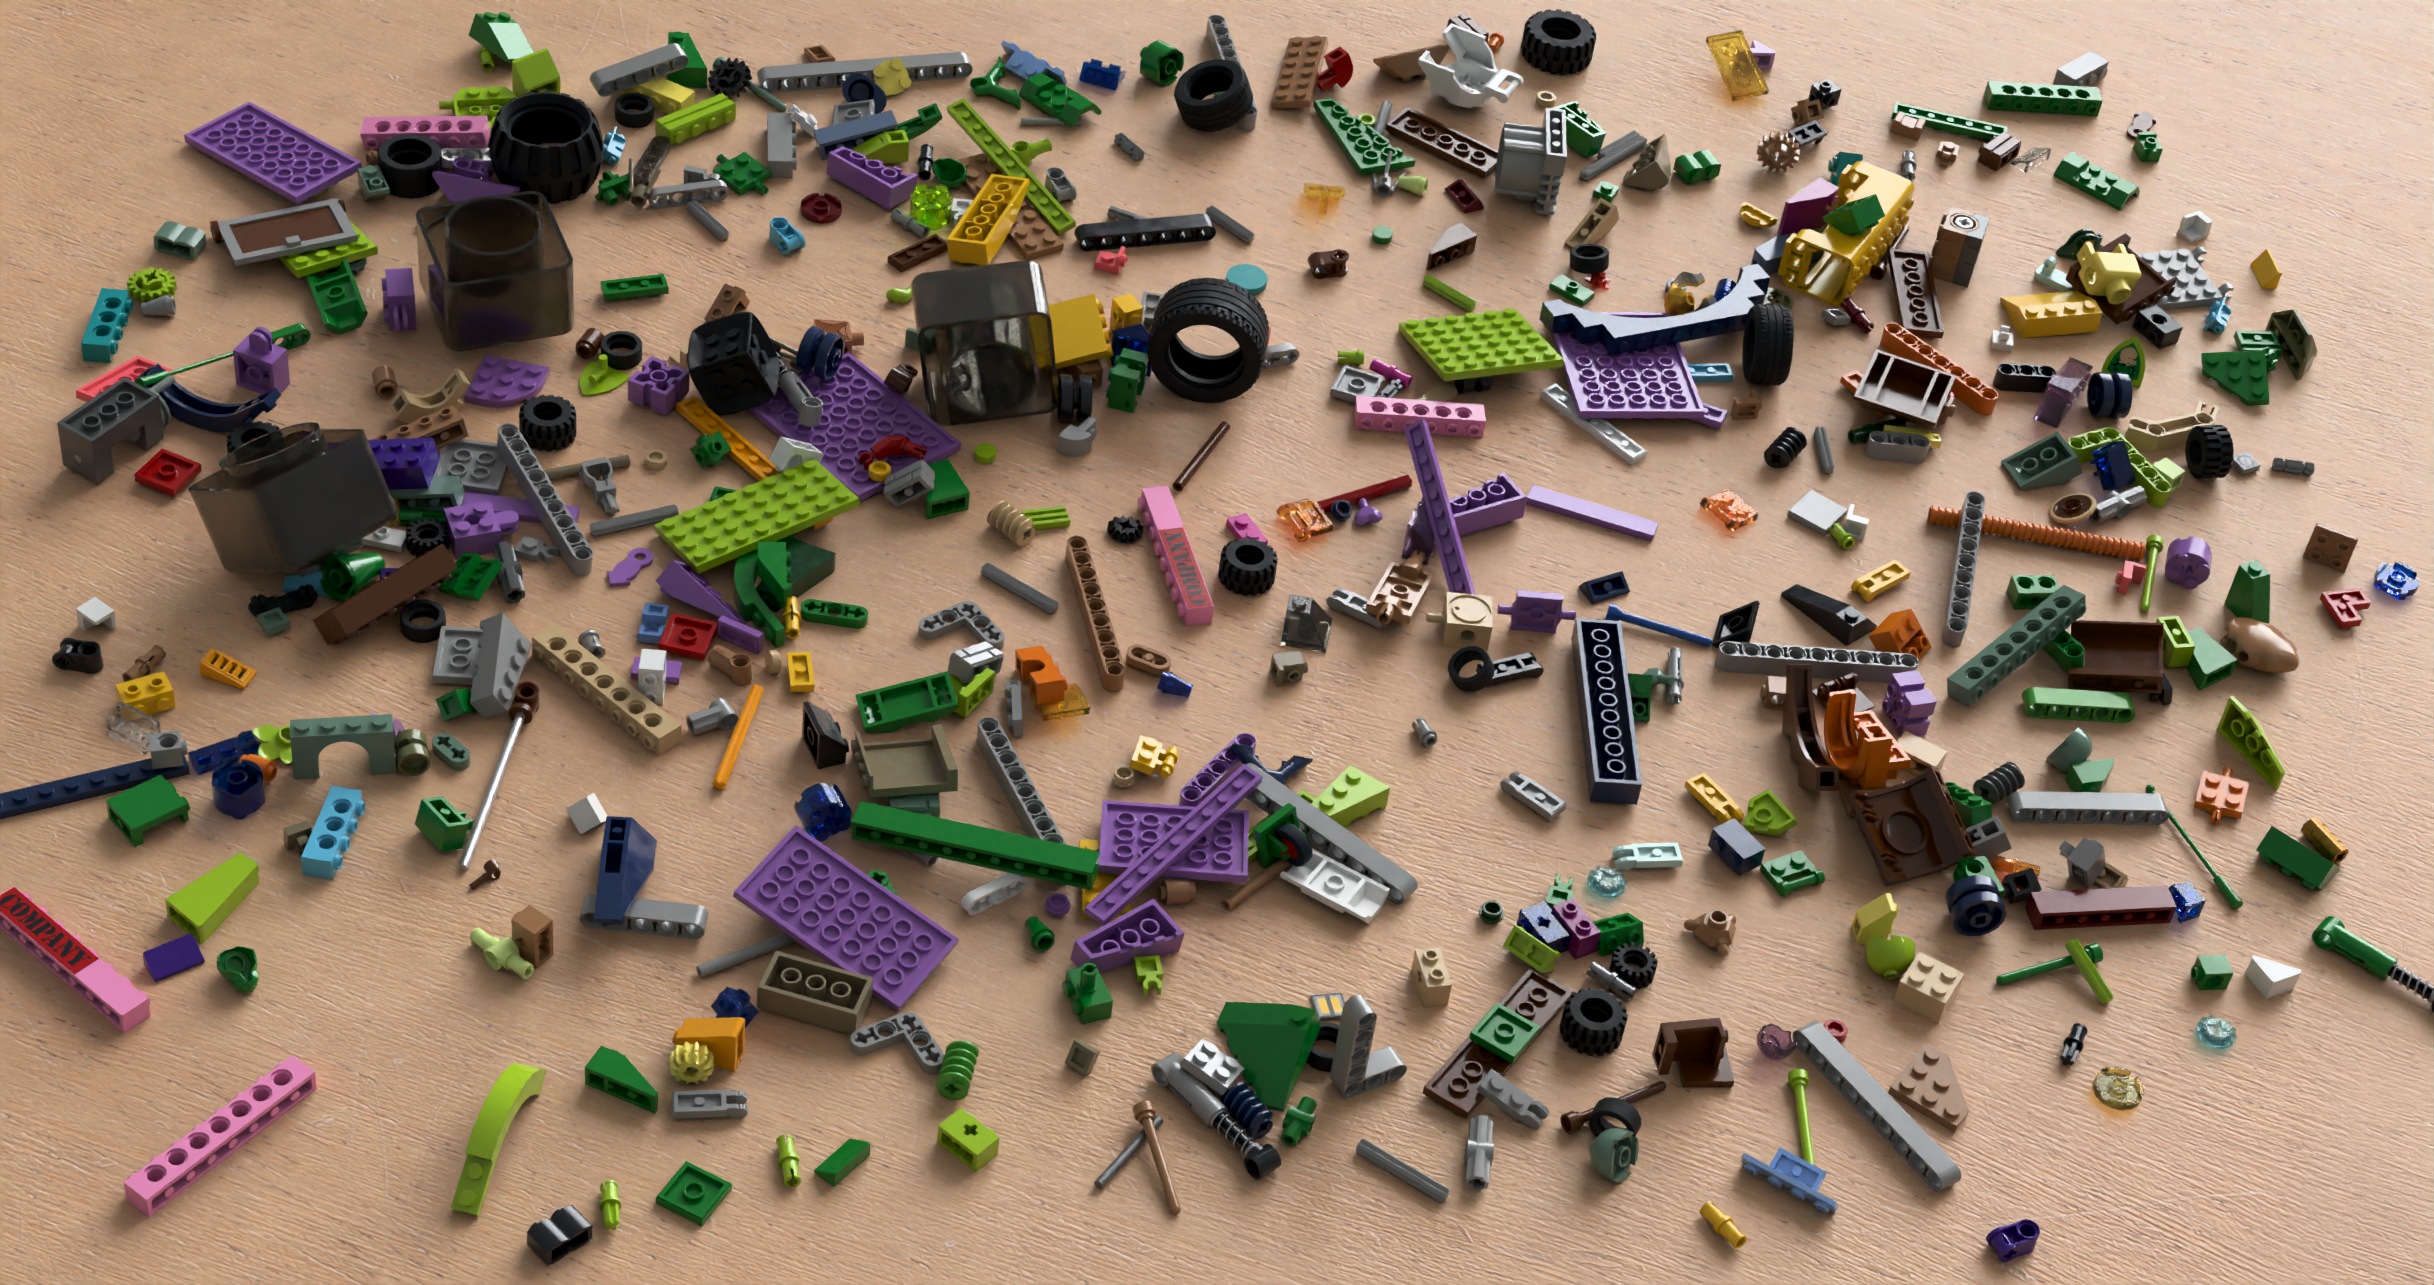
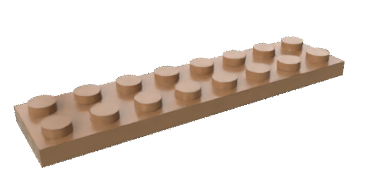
[956,153,1064,260]

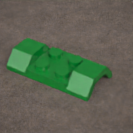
[1019,73,1101,127]
[2053,152,2140,211]
[306,258,368,334]

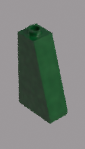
[756,538,836,613]

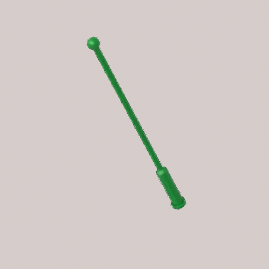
[135,352,234,388]
[2145,785,2243,910]

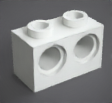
[769,437,824,472]
[638,649,666,705]

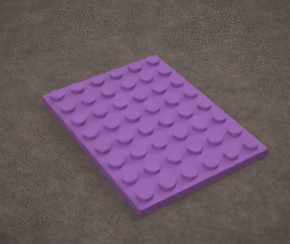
[1551,312,1705,419]
[747,352,961,501]

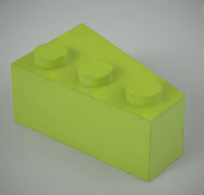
[1311,765,1390,827]

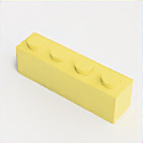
[617,77,695,114]

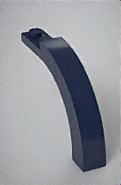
[134,364,281,432]

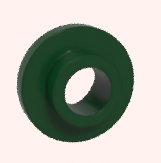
[1479,900,1504,924]

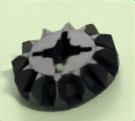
[1107,515,1143,543]

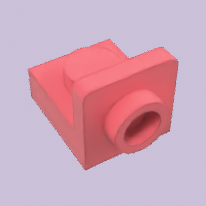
[1094,246,1128,275]

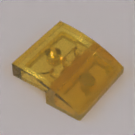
[1030,684,1090,721]

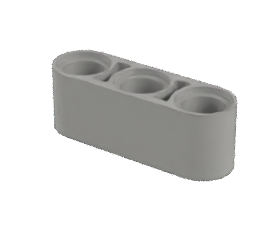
[1865,431,1930,463]

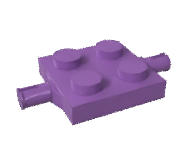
[1497,590,1576,633]

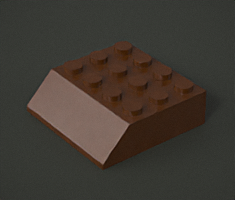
[1853,349,1957,430]

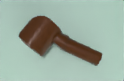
[469,859,501,890]

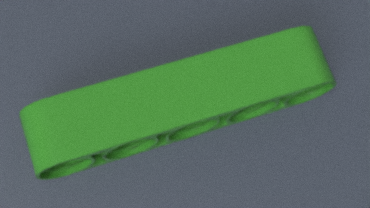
[2022,687,2135,723]

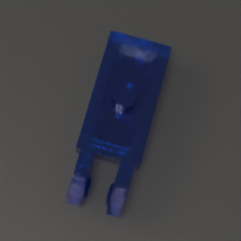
[188,730,261,775]

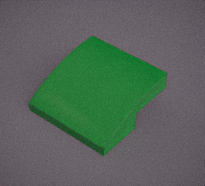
[438,553,503,601]

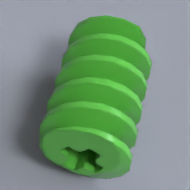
[936,1040,979,1100]

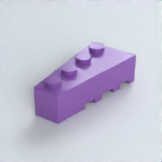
[826,146,918,209]
[1449,472,1527,536]

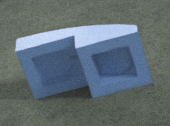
[637,603,669,644]

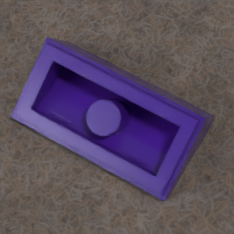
[143,934,205,982]

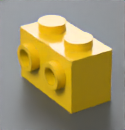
[1109,293,1144,346]
[116,671,175,721]

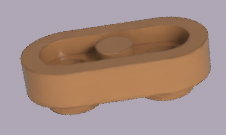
[1126,644,1171,676]

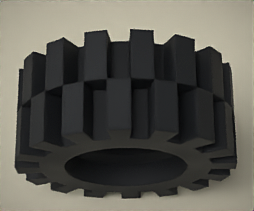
[406,518,449,557]
[1610,943,1658,989]

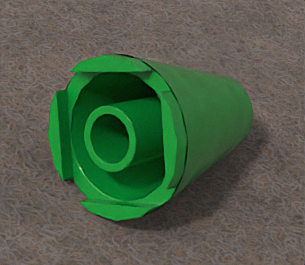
[319,552,385,601]

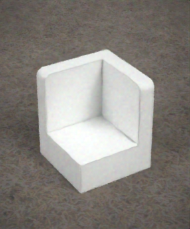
[2177,211,2213,243]
[1844,504,1869,541]
[76,597,117,631]
[566,793,607,834]

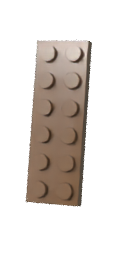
[1271,36,1328,109]

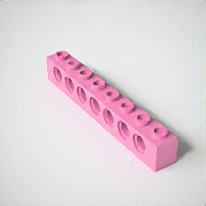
[124,1055,317,1217]

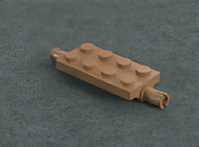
[1366,550,1434,625]

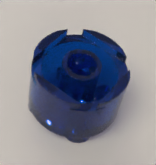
[211,759,265,820]
[794,783,852,842]

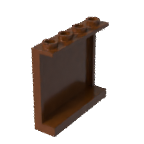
[2065,233,2177,325]
[2068,620,2164,694]

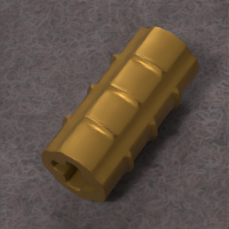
[2301,817,2349,864]

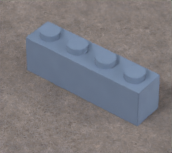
[813,110,899,160]

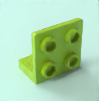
[949,668,995,718]

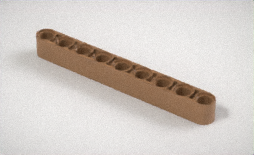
[1065,536,1125,692]

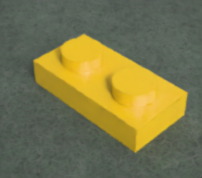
[787,652,815,692]

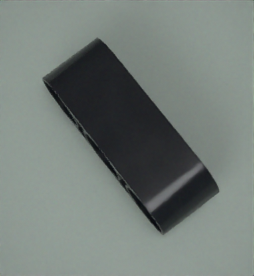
[1993,363,2056,393]

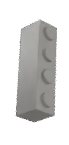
[767,112,797,178]

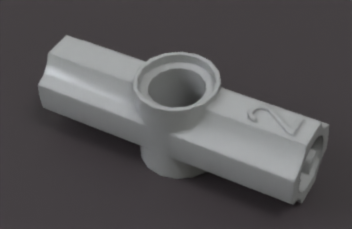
[2089,486,2147,524]
[1464,1115,1494,1192]

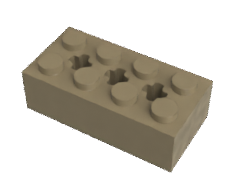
[757,951,874,1034]

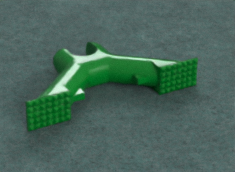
[970,57,1021,110]

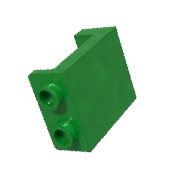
[106,775,190,847]

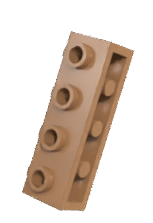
[371,405,468,449]

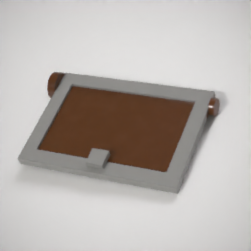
[210,198,358,266]

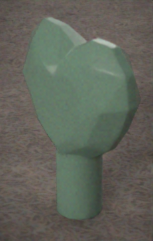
[1643,668,1674,686]

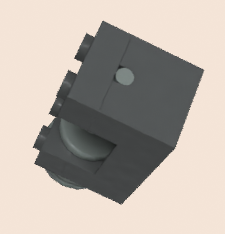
[57,375,175,484]

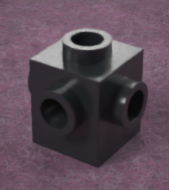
[1808,79,1841,110]

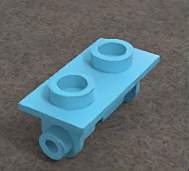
[602,126,626,165]
[2203,297,2231,334]

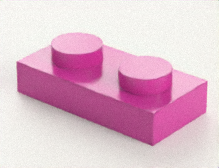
[1226,513,1268,544]

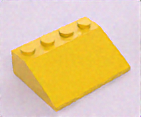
[2000,291,2103,339]

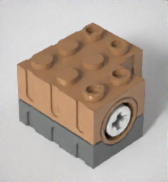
[1930,206,1990,288]

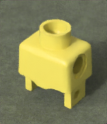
[2076,242,2141,304]

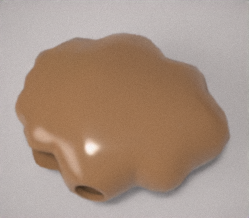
[2219,617,2299,673]

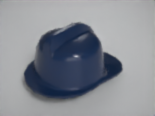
[842,73,887,114]

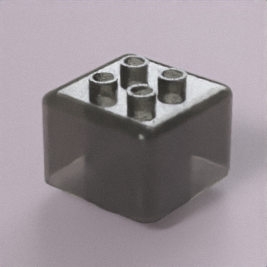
[416,191,574,352]
[911,260,1059,426]
[188,422,398,577]

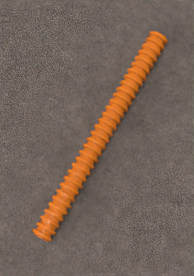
[1927,505,2146,561]

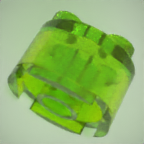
[909,184,952,230]

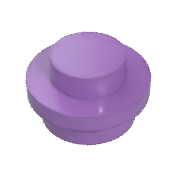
[1045,893,1070,916]

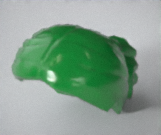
[932,158,967,189]
[217,946,259,993]

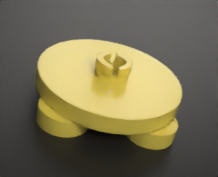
[873,58,911,96]

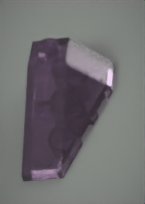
[1402,497,1437,565]

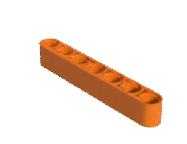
[1880,323,1998,416]

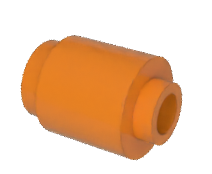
[237,754,277,784]

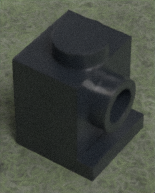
[2001,868,2042,904]

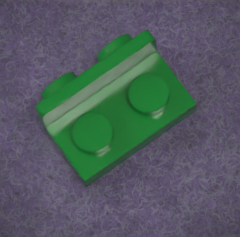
[1593,913,1644,956]

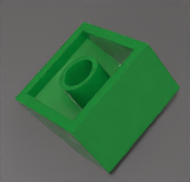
[1822,194,1885,236]

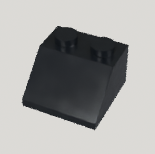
[802,701,849,769]

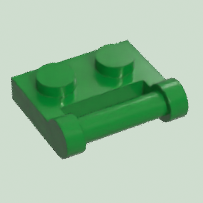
[1760,850,1825,897]

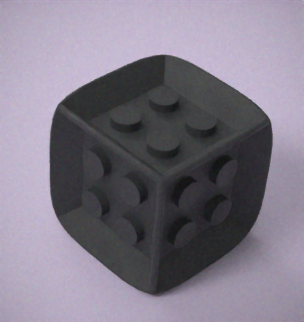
[687,312,779,415]

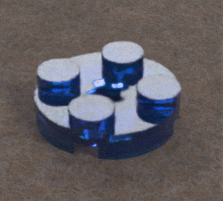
[2374,562,2420,600]

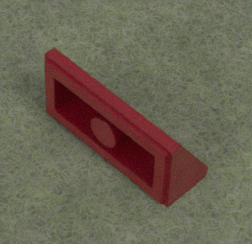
[1445,177,1484,213]

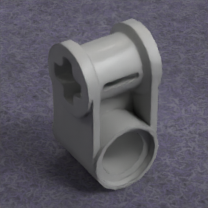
[1045,167,1077,204]

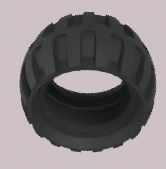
[489,91,603,204]

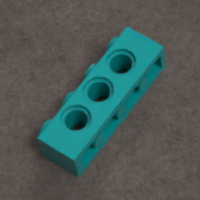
[81,288,133,363]

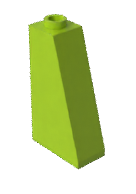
[165,852,259,944]

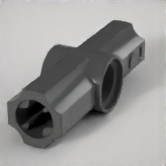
[493,541,525,603]

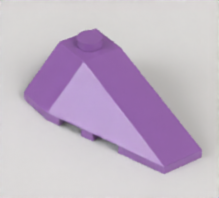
[656,560,747,624]

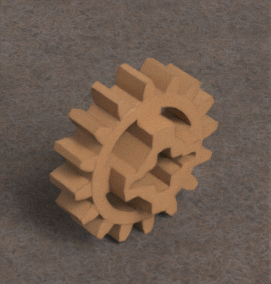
[1757,131,1800,173]

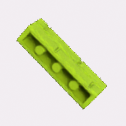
[655,93,736,147]

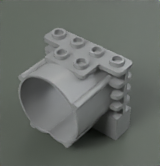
[1495,108,1567,215]

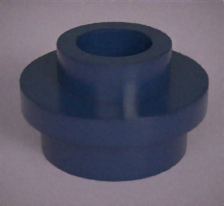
[1330,500,1352,522]

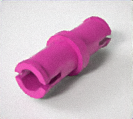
[1369,358,1413,389]

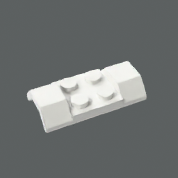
[1280,849,1390,924]

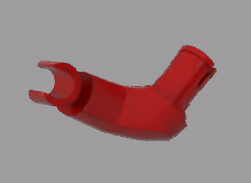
[859,435,927,470]

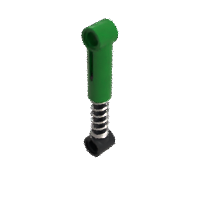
[2312,916,2434,1013]

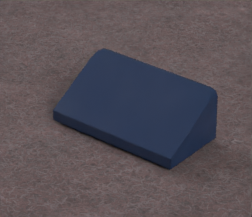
[1579,571,1630,604]

